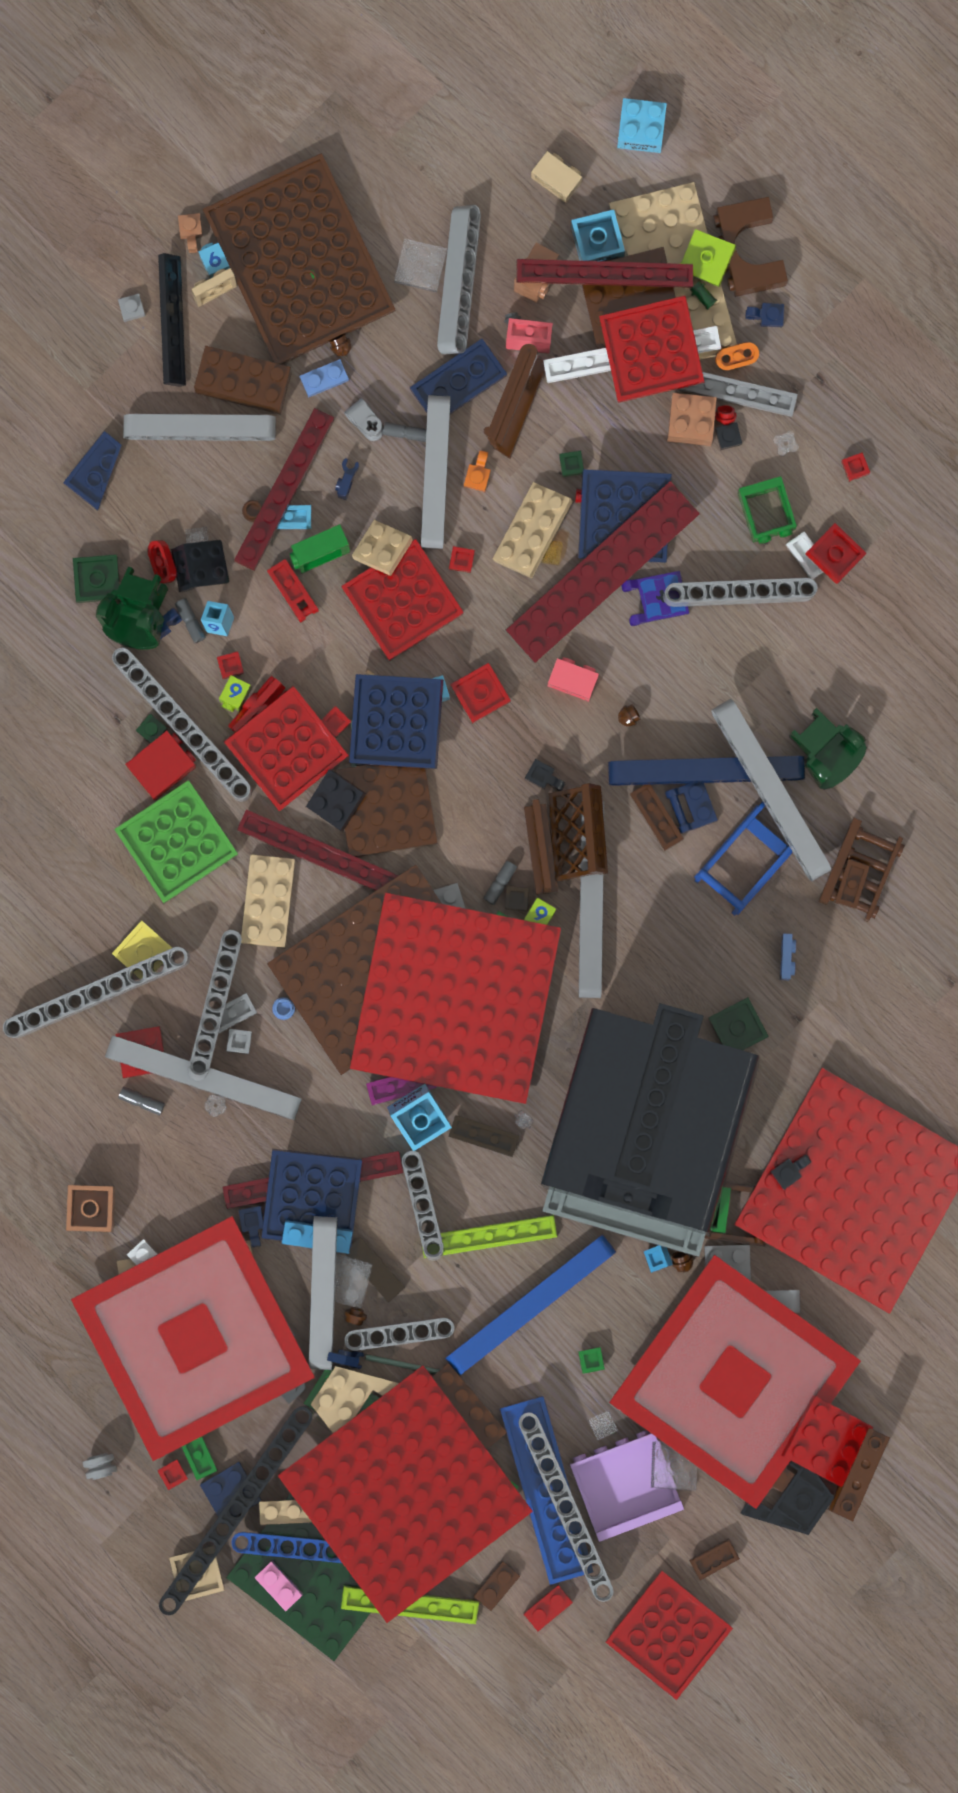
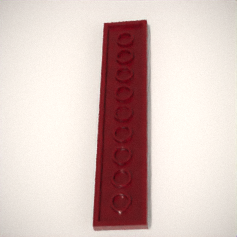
[505,481,700,663]

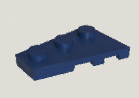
[63,431,122,511]

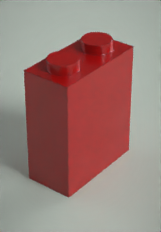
[125,731,196,801]

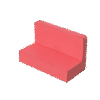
[506,318,553,354]

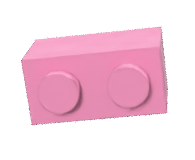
[255,1560,303,1611]

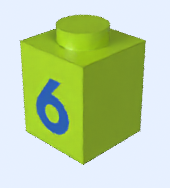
[219,675,252,712]
[524,898,556,925]

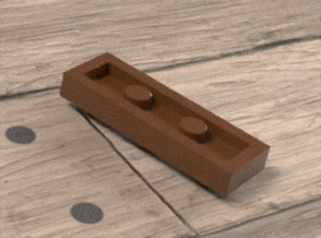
[630,785,684,851]

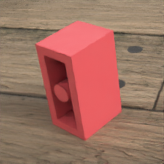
[548,657,599,702]

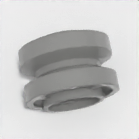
[82,1453,117,1480]

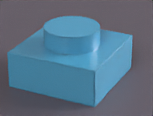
[644,1245,673,1273]

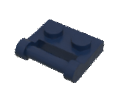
[665,783,718,834]

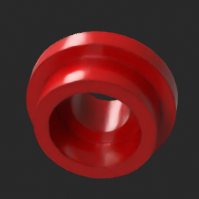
[715,405,737,425]

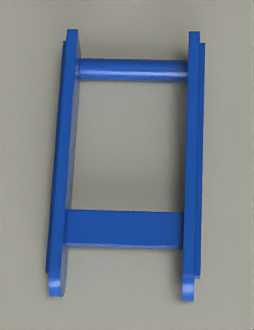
[694,802,793,916]

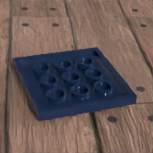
[578,469,672,563]
[349,674,444,769]
[262,1148,362,1248]

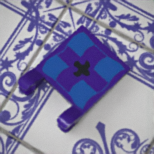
[621,571,689,626]

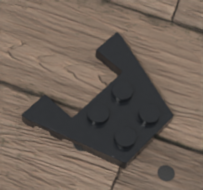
[740,1461,834,1535]

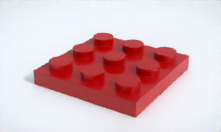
[782,1395,873,1487]

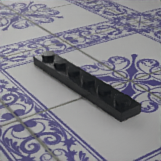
[158,253,186,387]

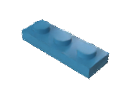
[282,1220,352,1254]

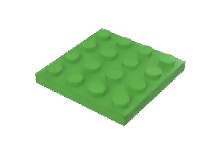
[114,780,238,904]

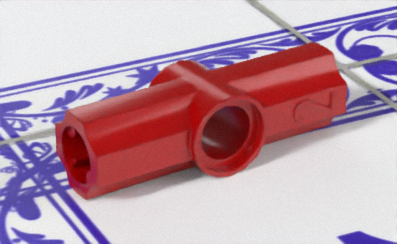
[228,676,286,732]

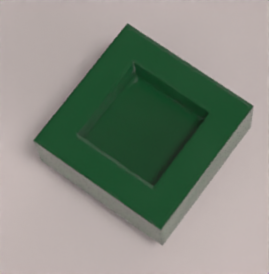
[559,451,584,477]
[136,714,167,744]

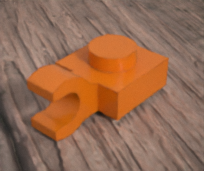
[464,450,491,492]

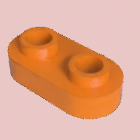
[715,342,759,370]

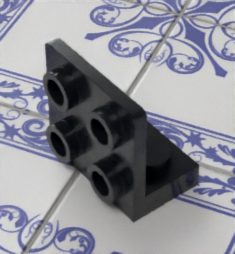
[171,540,229,592]

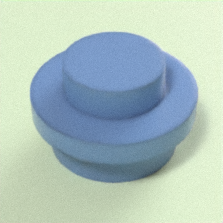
[272,997,295,1020]

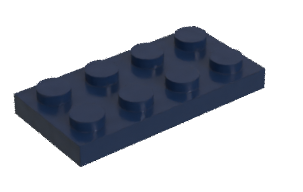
[410,339,507,414]

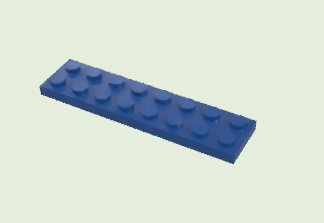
[500,1396,594,1585]

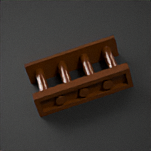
[818,818,905,922]
[827,1428,890,1521]

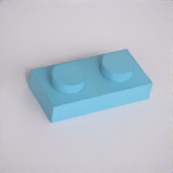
[277,505,311,529]

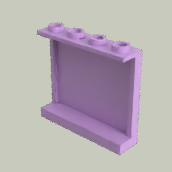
[570,1430,684,1542]

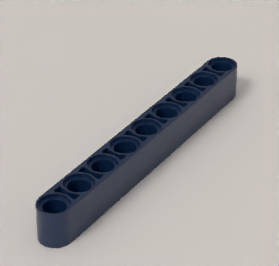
[608,756,805,786]

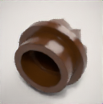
[329,334,351,356]
[618,704,641,727]
[672,1251,694,1273]

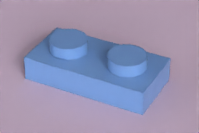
[300,359,349,398]
[780,934,796,981]

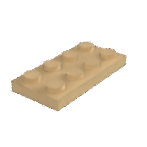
[493,482,573,578]
[241,855,295,948]

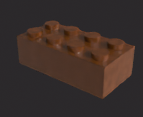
[194,345,292,415]

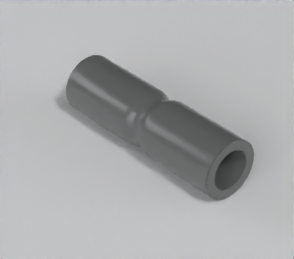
[383,422,427,442]
[175,598,206,644]
[483,861,518,905]
[118,1086,165,1116]

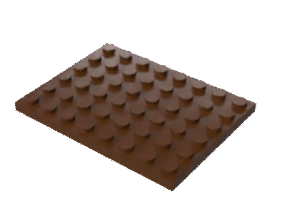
[203,153,396,365]
[267,865,442,1075]

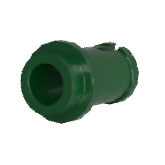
[690,281,718,310]

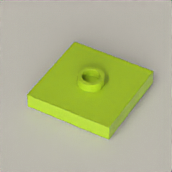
[681,229,736,287]

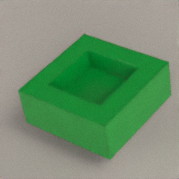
[578,1347,605,1374]

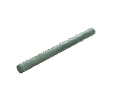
[365,1354,440,1374]

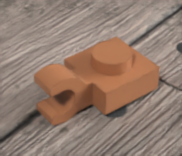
[178,213,203,253]

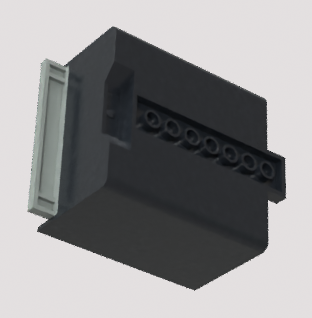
[541,1003,759,1257]

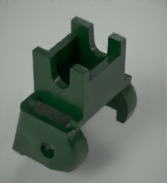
[95,566,168,650]
[789,708,867,790]

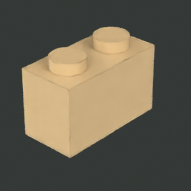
[531,151,582,203]

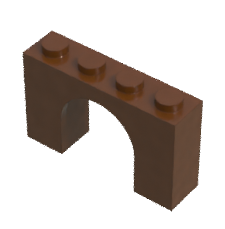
[713,197,788,297]

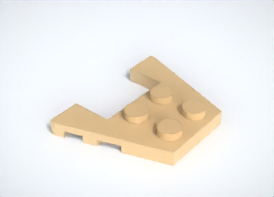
[311,1366,399,1433]

